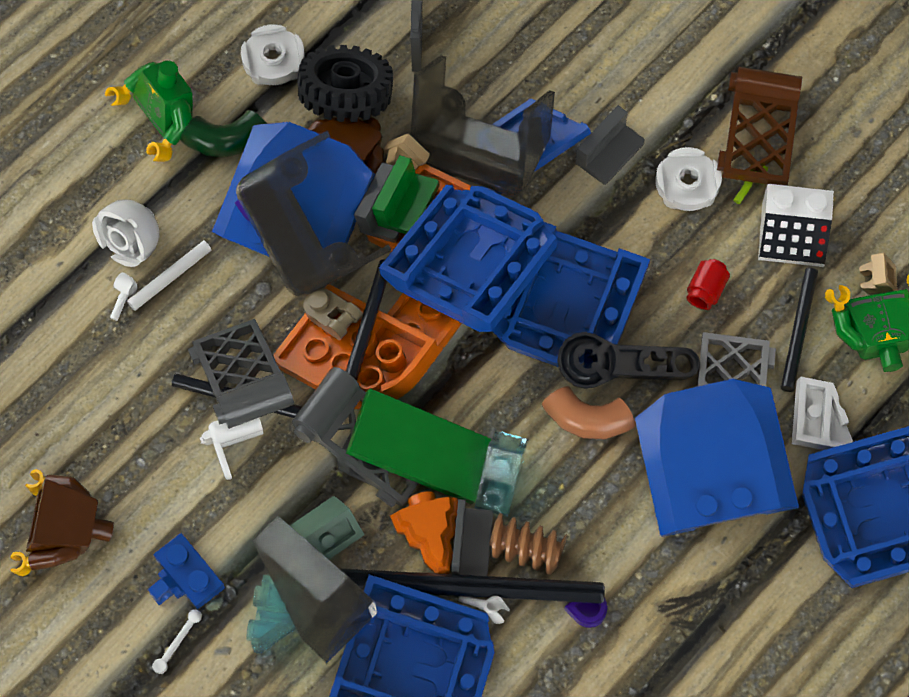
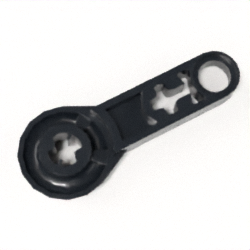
[557,332,700,389]

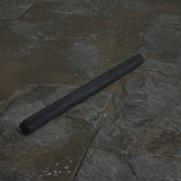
[324,568,605,603]

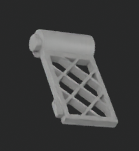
[697,332,776,387]

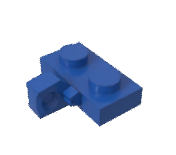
[148,533,225,610]

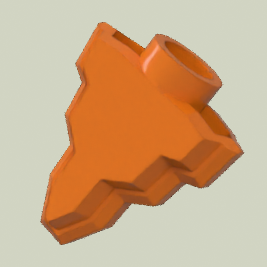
[390,491,458,574]

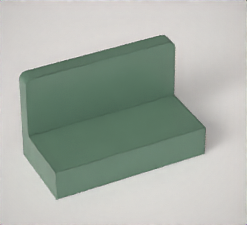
[278,496,364,575]

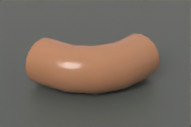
[542,386,636,440]

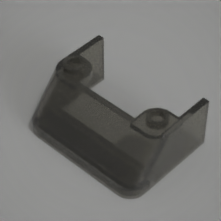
[411,55,555,196]
[236,131,392,297]

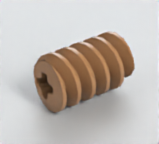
[489,513,567,575]

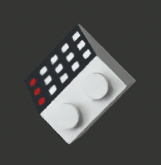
[758,184,834,267]

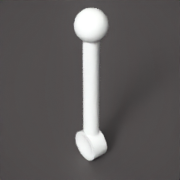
[152,609,202,674]

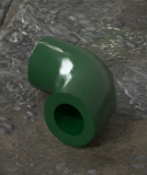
[180,110,267,157]

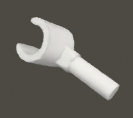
[110,272,138,321]
[459,596,510,624]

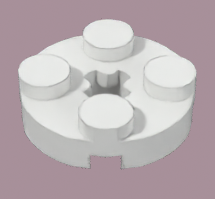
[241,25,305,85]
[656,147,722,211]

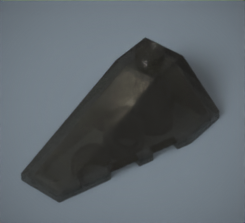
[253,516,378,664]

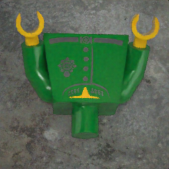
[105,60,193,162]
[825,275,909,372]

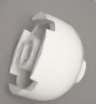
[92,200,159,267]

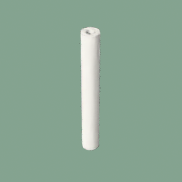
[127,240,212,311]

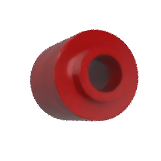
[686,259,730,310]

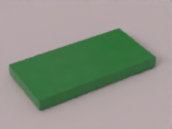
[346,388,494,505]

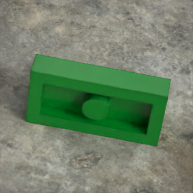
[372,155,439,234]

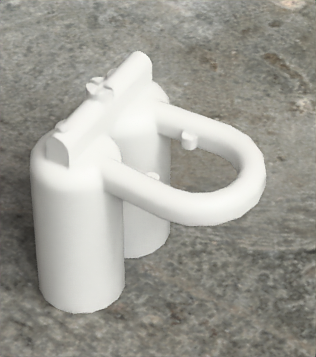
[199,418,264,480]

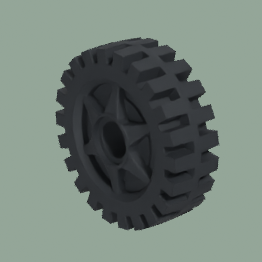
[298,45,393,122]

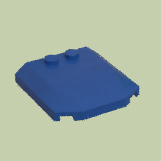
[212,122,375,281]
[379,185,558,332]
[492,222,650,368]
[635,379,799,537]
[802,426,909,588]
[329,575,495,697]

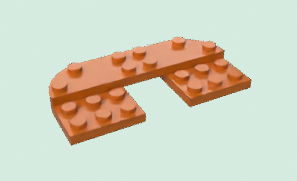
[273,164,471,409]

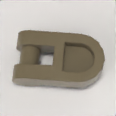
[303,288,363,340]

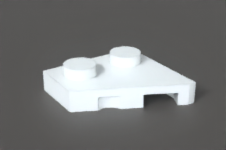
[792,377,853,450]

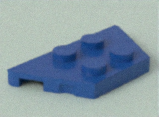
[477,98,591,195]

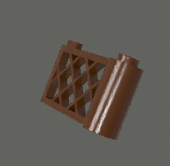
[717,67,802,186]

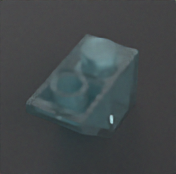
[475,430,529,517]
[246,575,308,654]

